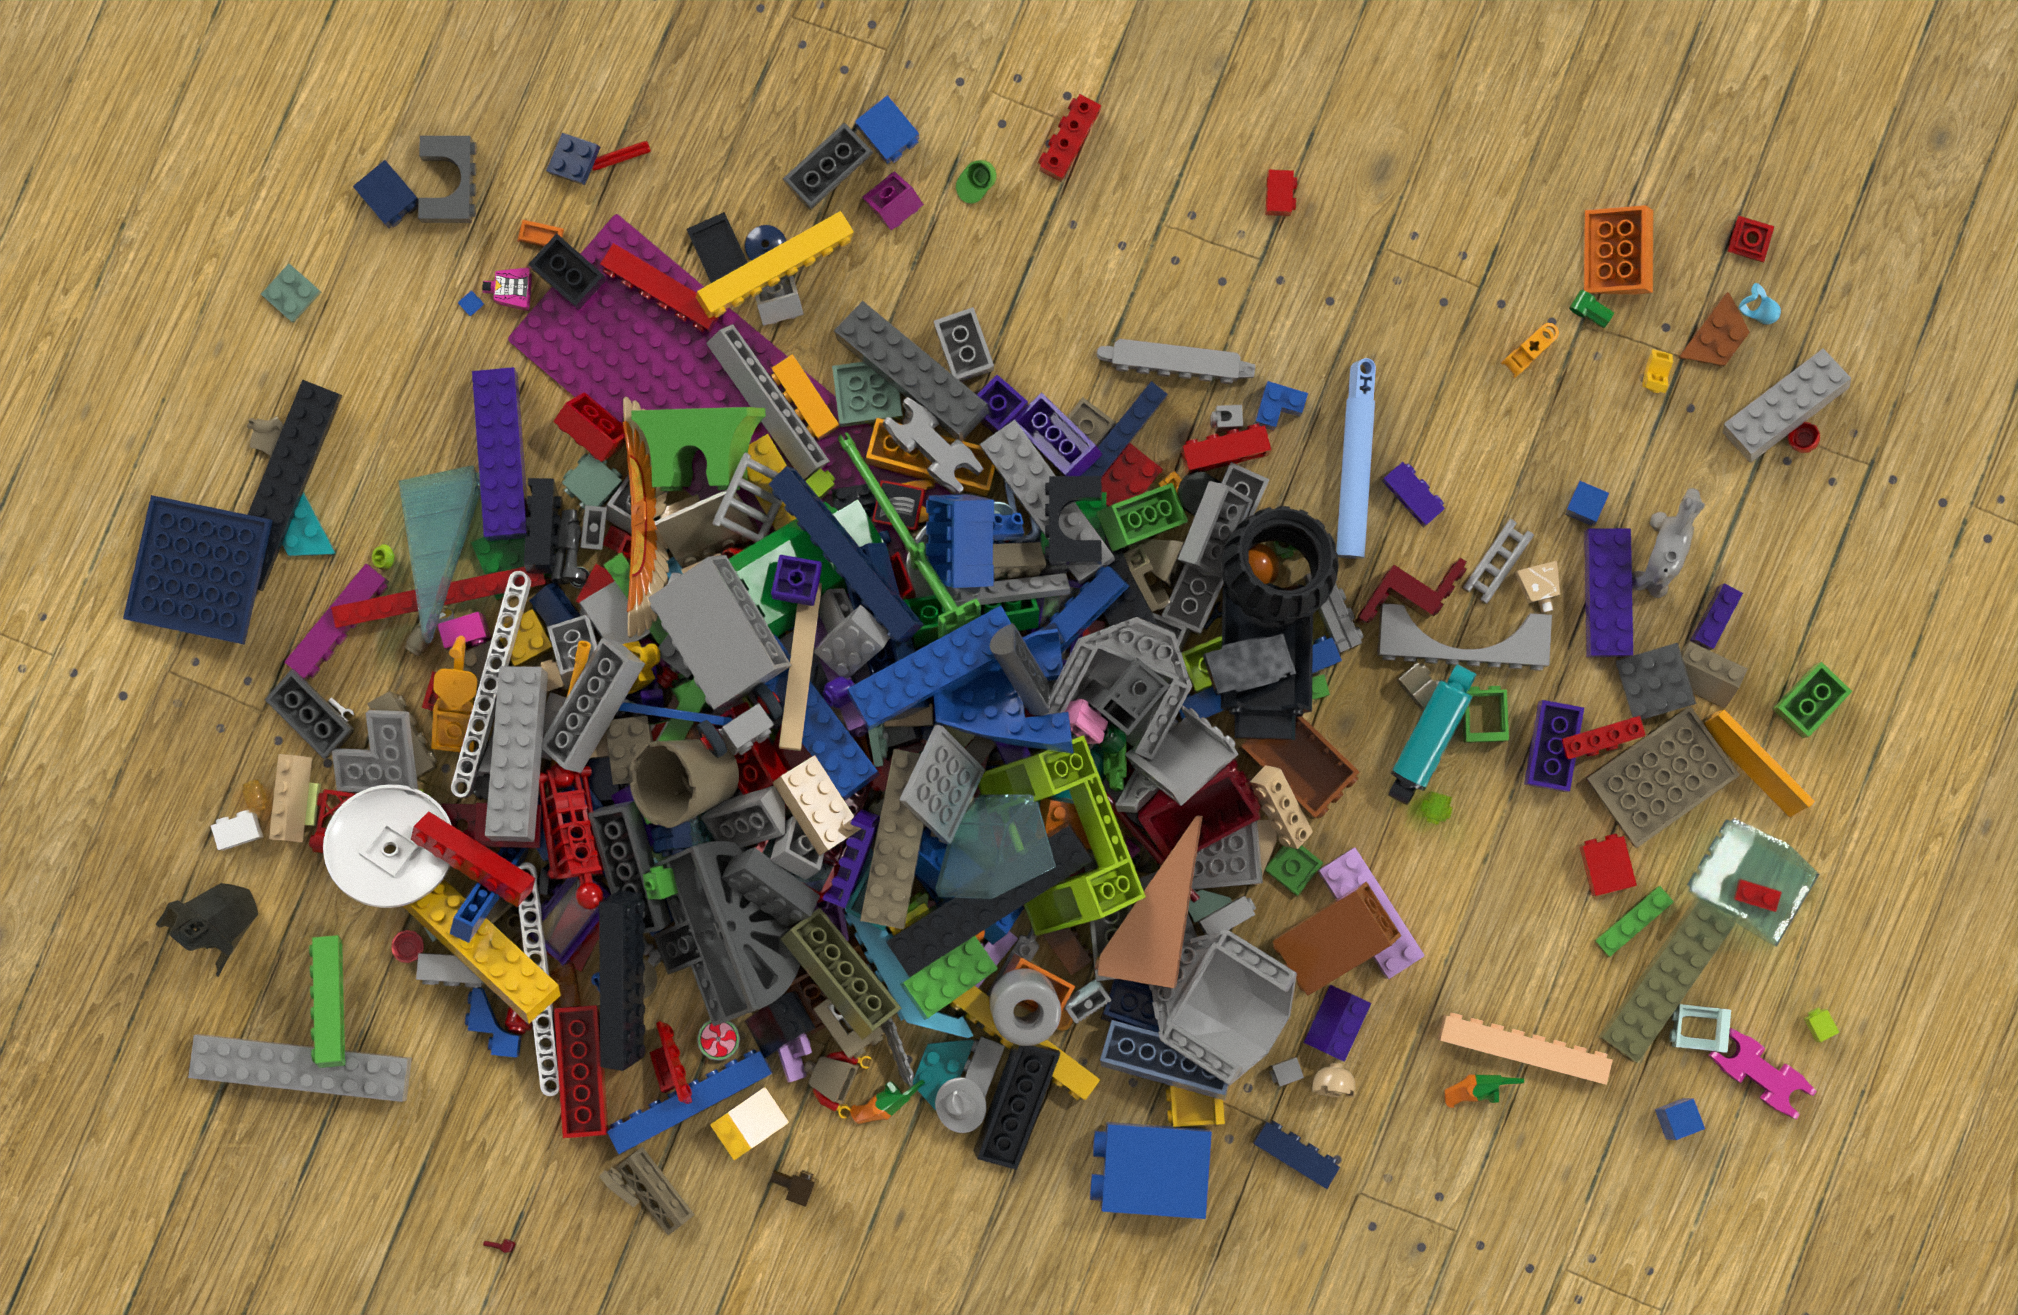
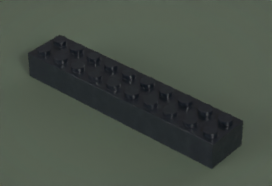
[886,821,1092,977]

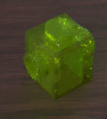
[1420,791,1453,825]

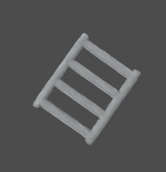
[712,453,783,543]

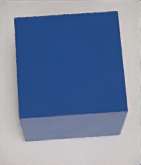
[1565,481,1609,527]
[1655,1098,1705,1140]

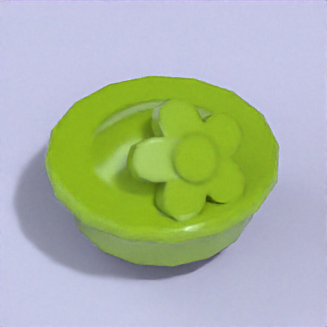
[372,544,395,570]

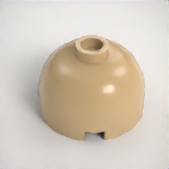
[1312,1063,1356,1098]

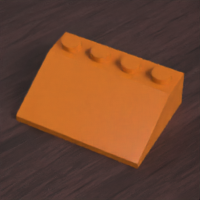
[1584,205,1653,295]

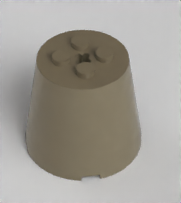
[630,739,739,828]

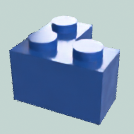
[1254,381,1308,431]

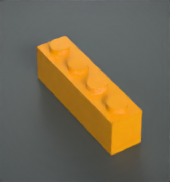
[771,354,840,441]

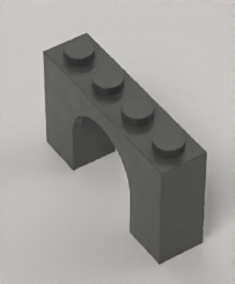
[418,136,477,223]

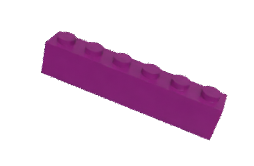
[284,564,389,680]

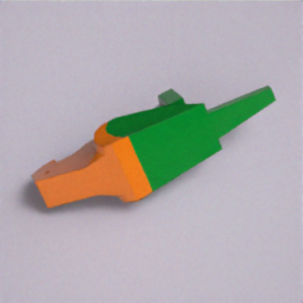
[1444,1074,1524,1108]
[850,1079,925,1124]

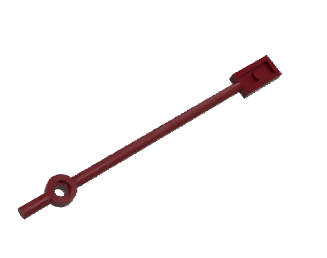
[1024,707,1200,903]

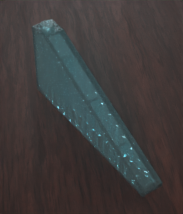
[399,465,481,643]

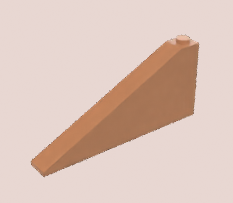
[1095,815,1203,988]

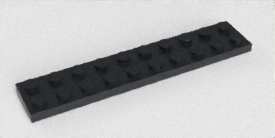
[247,379,342,591]

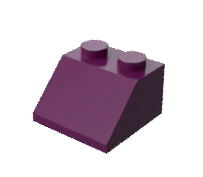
[862,171,924,231]

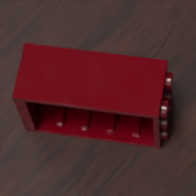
[1138,758,1261,859]

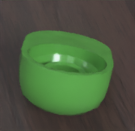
[956,160,997,204]

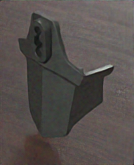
[156,883,258,977]

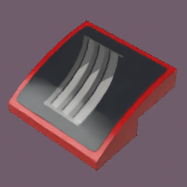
[872,480,926,531]

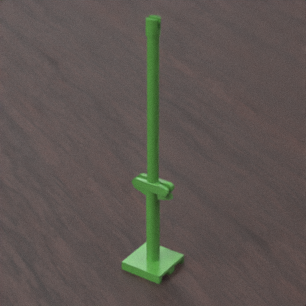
[838,433,981,639]

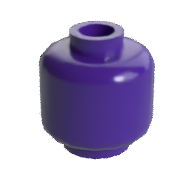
[823,676,855,708]

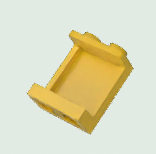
[1166,1085,1225,1128]

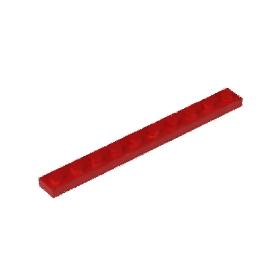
[331,567,546,628]

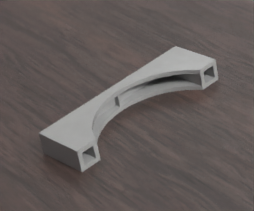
[1377,604,1552,671]

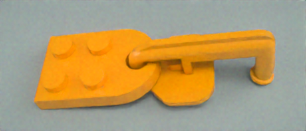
[431,635,477,752]

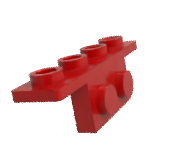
[1562,716,1645,759]
[649,1021,692,1104]

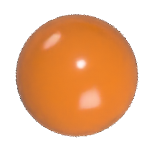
[1248,544,1280,584]

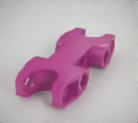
[1709,1028,1817,1120]

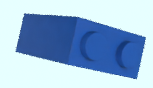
[855,95,920,164]

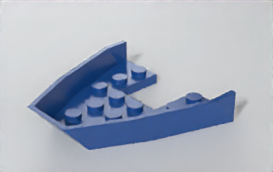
[934,628,1074,754]

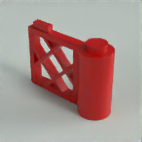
[309,789,355,854]

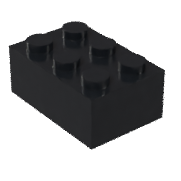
[528,233,606,311]

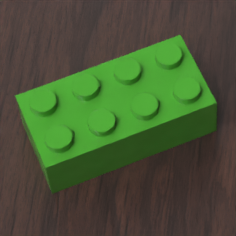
[1097,483,1188,552]
[900,936,998,1020]

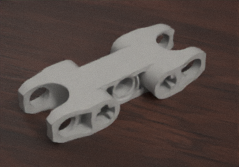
[883,397,983,495]

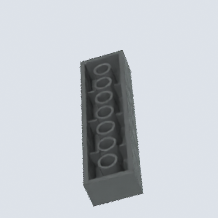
[834,301,989,442]

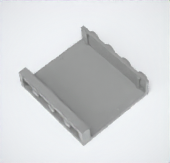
[1125,705,1238,806]

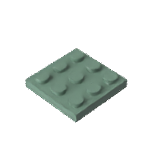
[832,362,903,427]

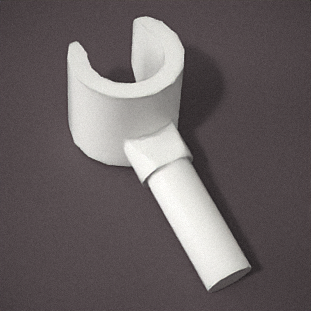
[328,698,354,722]

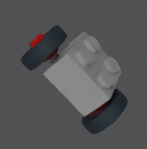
[697,683,783,758]

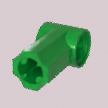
[1569,290,1614,328]

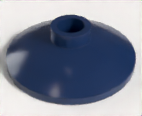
[745,225,786,261]

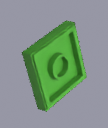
[1264,845,1323,896]

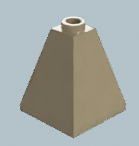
[1127,539,1185,589]

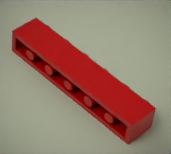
[600,243,720,333]
[411,811,536,907]

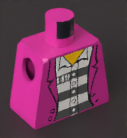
[482,268,532,311]

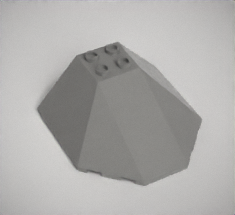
[1044,617,1192,760]
[1149,929,1297,1085]

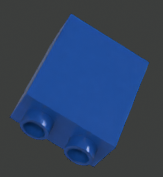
[1090,1122,1212,1219]

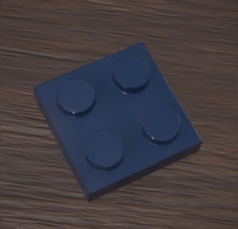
[546,133,601,185]

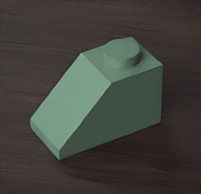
[1188,889,1232,923]

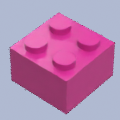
[437,612,492,651]

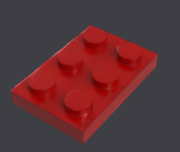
[1102,443,1163,507]

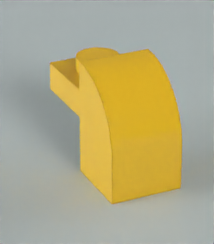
[1642,349,1673,393]

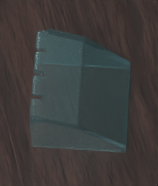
[935,794,1056,899]
[1687,818,1820,947]

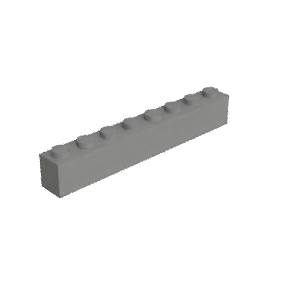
[706,324,830,480]

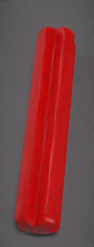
[592,141,651,171]

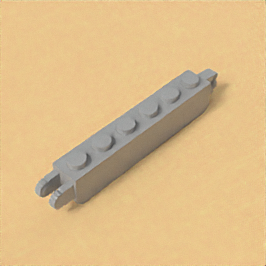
[1096,339,1255,384]

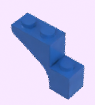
[465,987,522,1058]

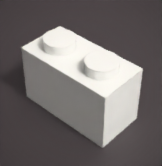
[211,810,263,851]

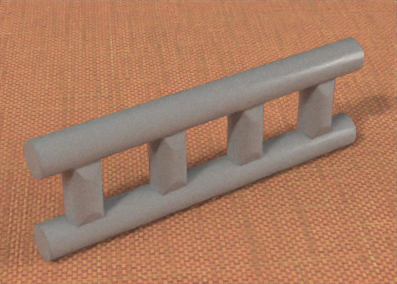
[1463,519,1534,604]

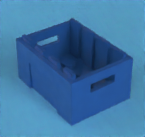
[926,494,994,588]

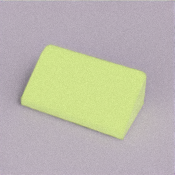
[305,783,321,826]

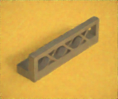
[616,1147,694,1235]

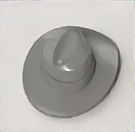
[935,1078,986,1133]

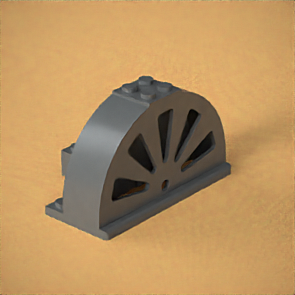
[653,841,801,1026]

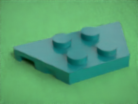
[282,492,336,556]
[913,1039,974,1110]

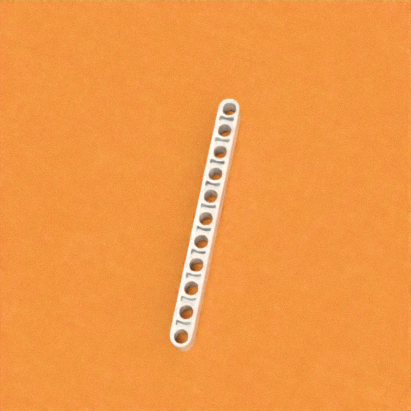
[451,571,531,798]
[519,862,559,1096]

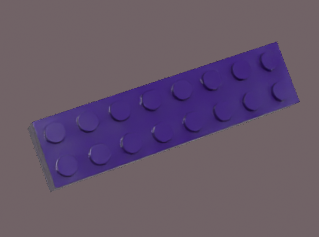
[472,367,530,541]

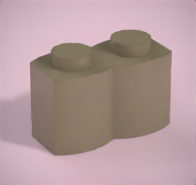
[1397,663,1439,712]

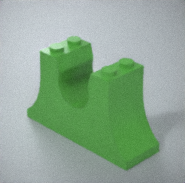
[631,407,766,491]

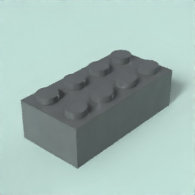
[721,847,820,926]

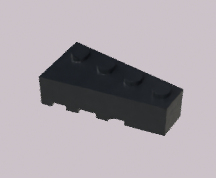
[524,478,563,574]

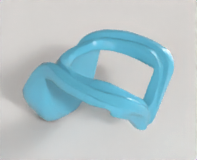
[1739,283,1781,325]

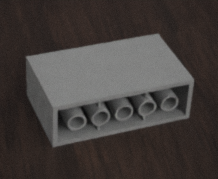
[648,555,792,710]

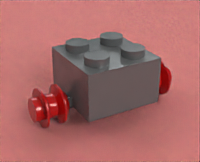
[656,634,694,689]

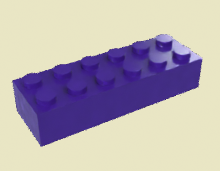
[1584,528,1633,657]

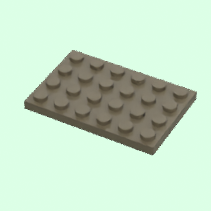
[1586,706,1740,848]

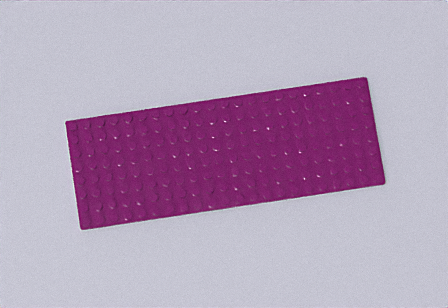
[508,214,952,602]

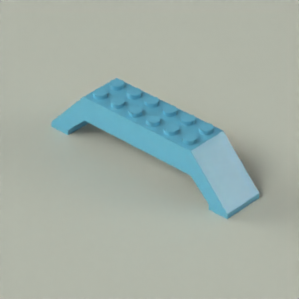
[845,848,973,1038]

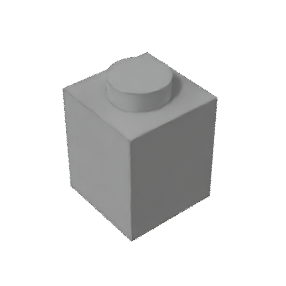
[1269,1057,1304,1086]

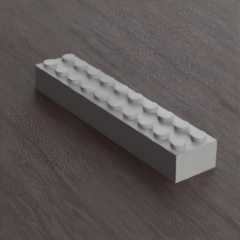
[188,1034,412,1102]

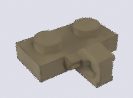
[599,1167,639,1208]

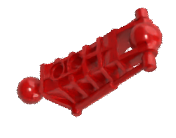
[539,763,604,910]

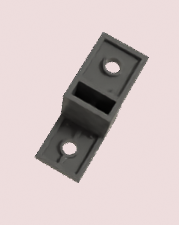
[1071,657,1170,750]

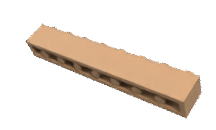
[1438,1012,1613,1085]

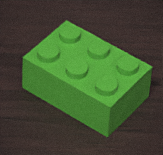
[1772,662,1852,738]

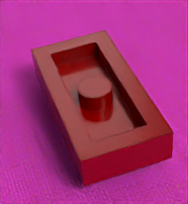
[1733,879,1782,912]

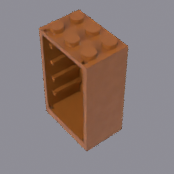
[1238,716,1359,819]
[1272,881,1402,996]

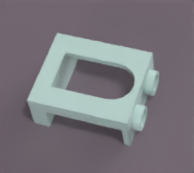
[1669,1004,1731,1053]

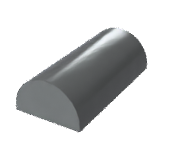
[783,122,873,210]
[989,623,1050,715]
[264,669,354,759]

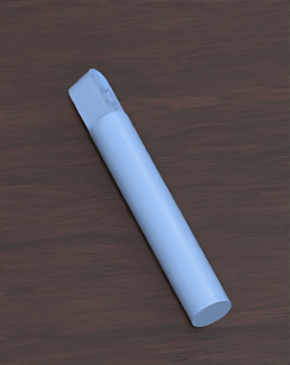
[1336,358,1376,559]

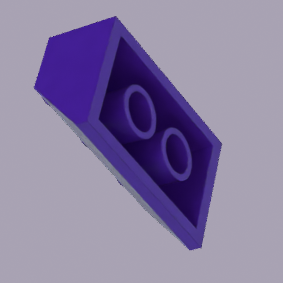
[1303,985,1372,1062]

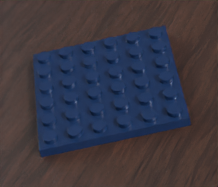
[123,495,273,645]

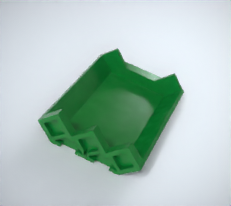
[729,499,889,636]

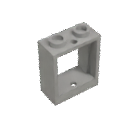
[1197,896,1256,935]

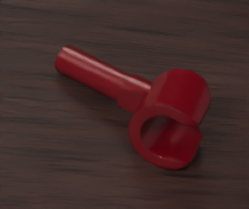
[483,1239,515,1253]

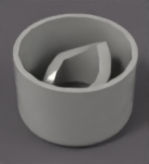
[989,969,1061,1046]

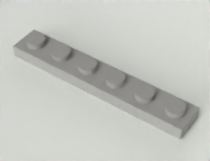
[943,573,1070,609]

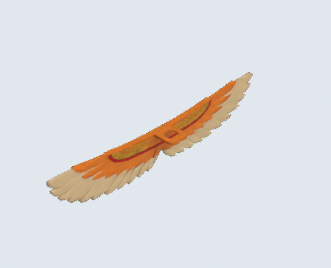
[623,397,669,637]

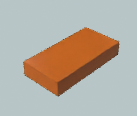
[518,220,564,247]

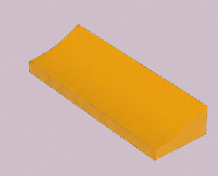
[1703,710,1815,818]

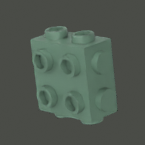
[562,453,623,510]

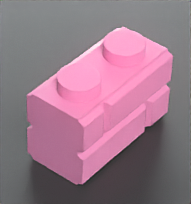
[1065,699,1108,744]

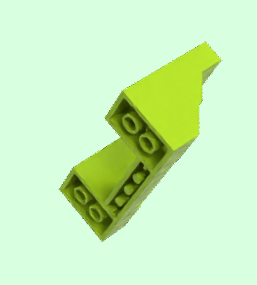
[978,735,1146,936]

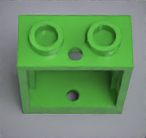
[1462,686,1509,743]

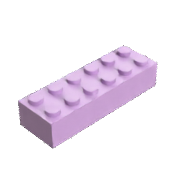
[1317,847,1425,979]

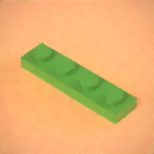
[1595,886,1674,957]

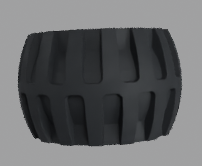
[1222,506,1339,625]

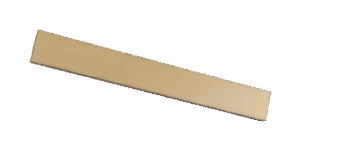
[779,581,822,751]

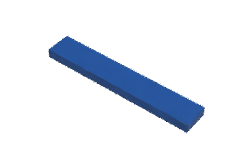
[618,702,733,726]

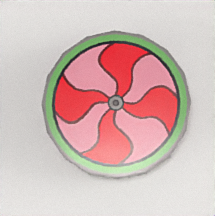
[697,1019,740,1061]

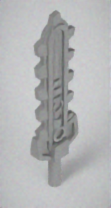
[866,964,914,1088]

